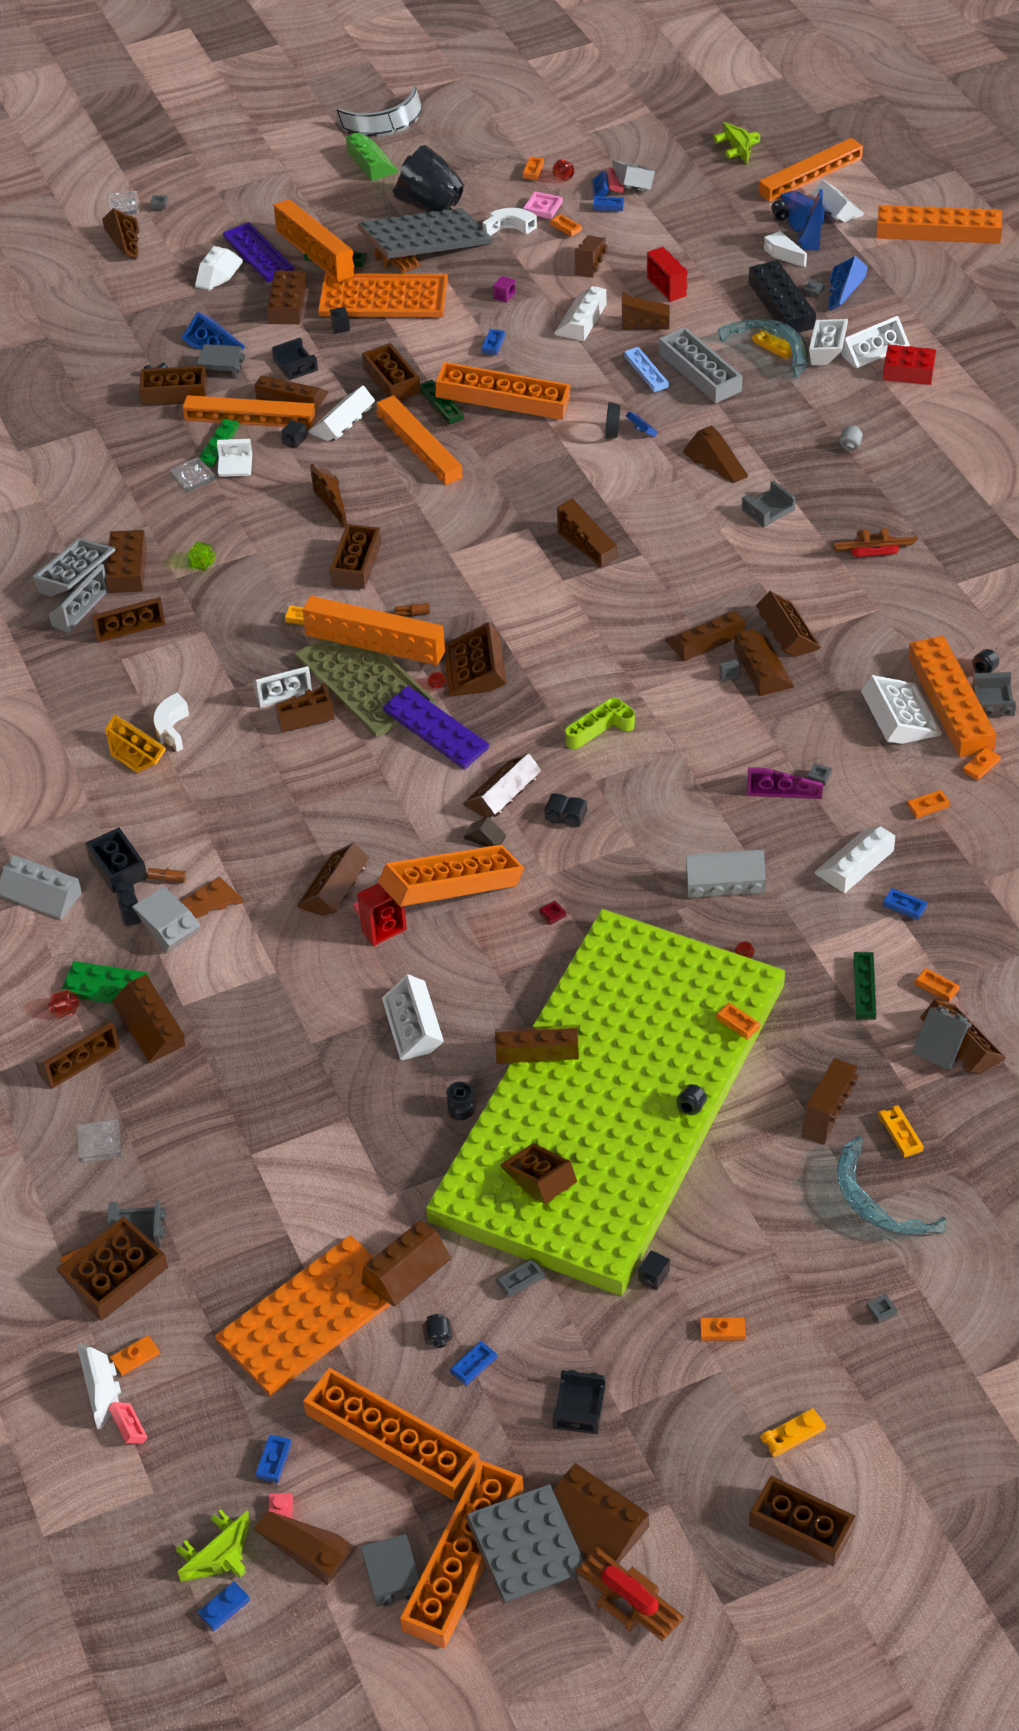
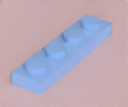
[624,347,669,392]

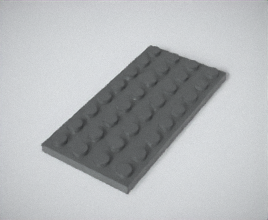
[357,208,493,259]

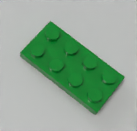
[61,961,149,1004]

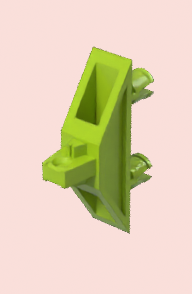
[713,122,760,165]
[176,1510,251,1582]

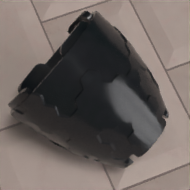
[392,145,464,212]

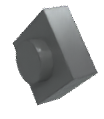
[150,195,168,210]
[803,280,824,298]
[719,659,739,681]
[808,763,832,786]
[866,1293,897,1324]

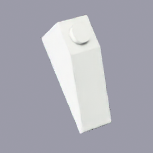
[764,231,807,267]

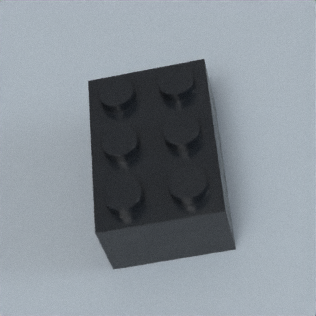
[85,827,148,894]

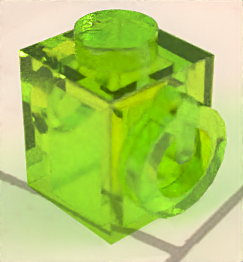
[188,541,216,571]

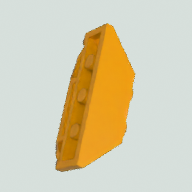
[105,714,166,773]

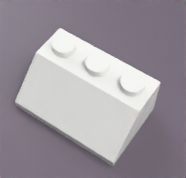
[811,179,864,222]
[809,319,848,366]
[253,666,312,708]

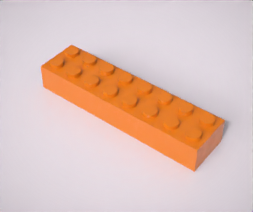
[273,199,354,282]
[876,205,1002,244]
[436,362,571,420]
[302,595,445,666]
[908,635,996,758]
[378,845,525,907]
[303,1367,480,1501]
[400,1460,523,1649]

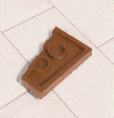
[180,877,243,918]

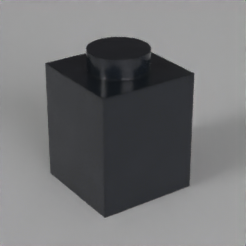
[330,307,350,334]
[281,420,307,449]
[638,1250,670,1290]

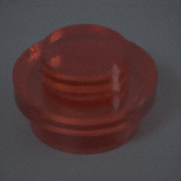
[428,672,446,689]
[735,941,755,959]

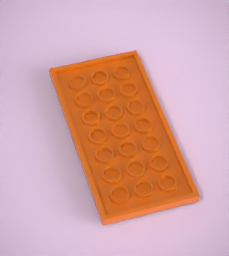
[318,273,448,318]
[215,1235,390,1396]

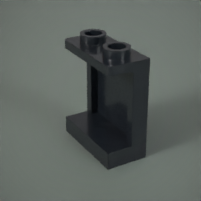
[272,338,318,381]
[553,1370,606,1434]

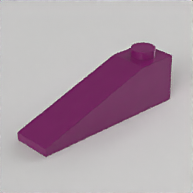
[747,767,823,799]

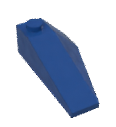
[798,189,823,251]
[781,190,824,232]
[828,256,868,311]
[181,312,245,351]

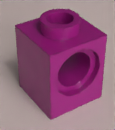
[493,276,516,303]

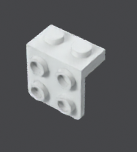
[217,439,253,477]

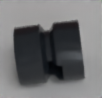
[446,1081,474,1120]

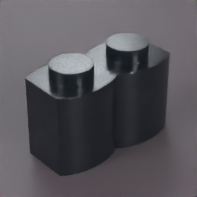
[544,793,587,827]
[115,880,141,926]

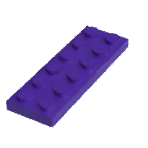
[223,222,294,282]
[383,686,489,770]

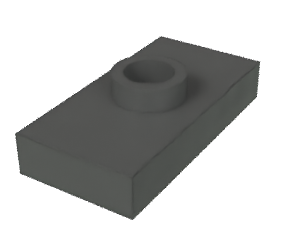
[496,1258,545,1298]

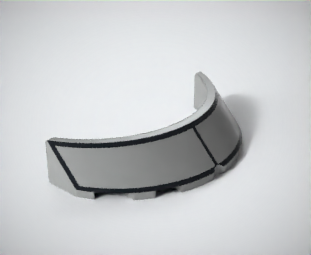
[336,86,422,137]

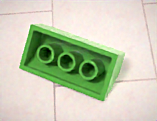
[346,132,398,181]

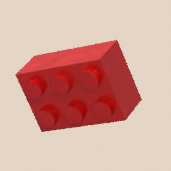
[647,246,688,302]
[883,344,937,385]
[357,883,407,946]

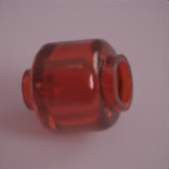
[553,159,575,181]
[48,989,79,1018]

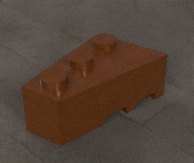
[575,235,608,278]
[622,292,670,330]
[275,682,335,732]

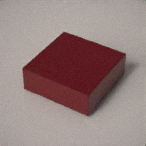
[539,900,566,925]

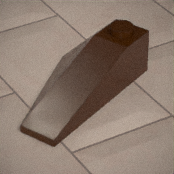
[102,208,139,260]
[683,425,748,483]
[310,464,347,528]
[253,1511,356,1585]

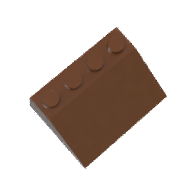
[444,622,507,696]
[56,1216,168,1321]
[553,1463,649,1564]

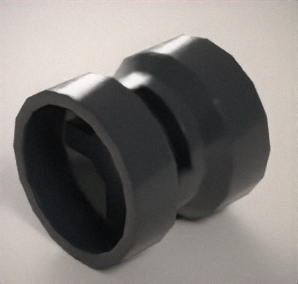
[771,200,789,221]

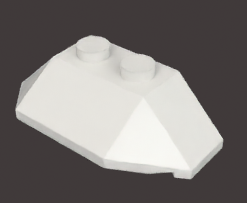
[195,246,242,291]
[77,1343,122,1430]

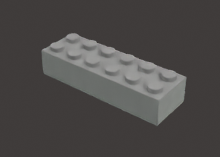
[659,327,742,403]

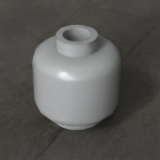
[839,425,863,451]

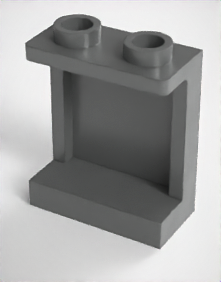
[197,344,245,379]
[742,481,796,527]
[972,672,1016,717]
[912,1005,972,1070]
[107,1200,166,1247]
[361,1534,419,1607]

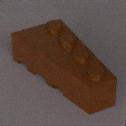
[557,498,618,568]
[801,1058,859,1145]

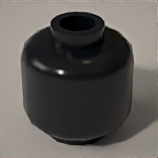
[972,649,999,673]
[676,1084,707,1115]
[422,1314,453,1348]

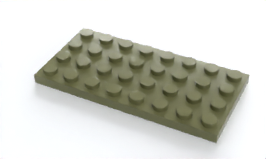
[295,639,436,738]

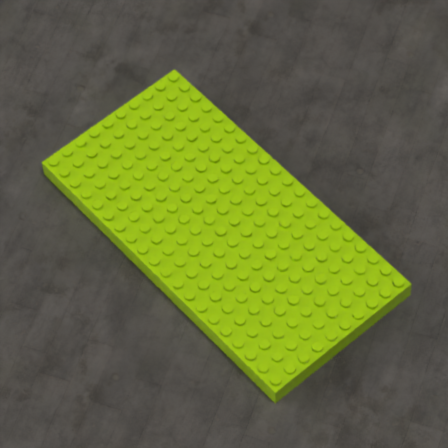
[426,909,785,1296]

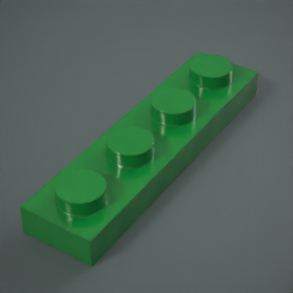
[197,419,239,467]

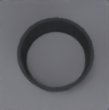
[605,402,620,439]

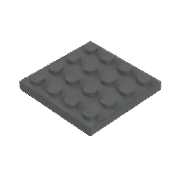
[465,1484,584,1605]

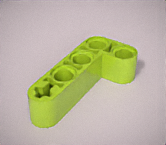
[565,698,635,749]

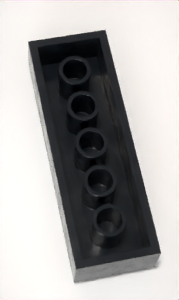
[748,260,816,336]

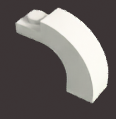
[482,208,537,236]
[154,692,189,752]

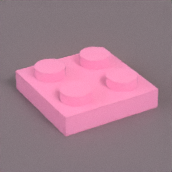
[523,191,563,219]

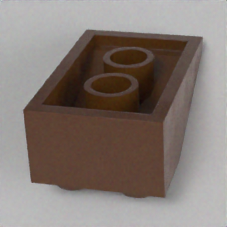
[501,1143,577,1204]

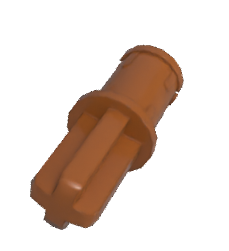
[395,603,430,617]
[147,867,186,883]

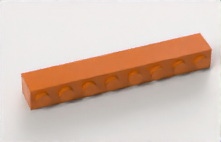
[758,138,863,202]
[183,395,315,429]
[376,395,463,485]

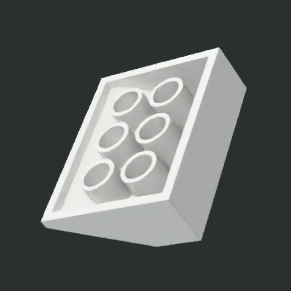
[861,675,942,744]

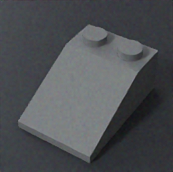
[612,160,655,191]
[132,886,201,953]

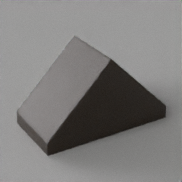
[463,816,506,847]

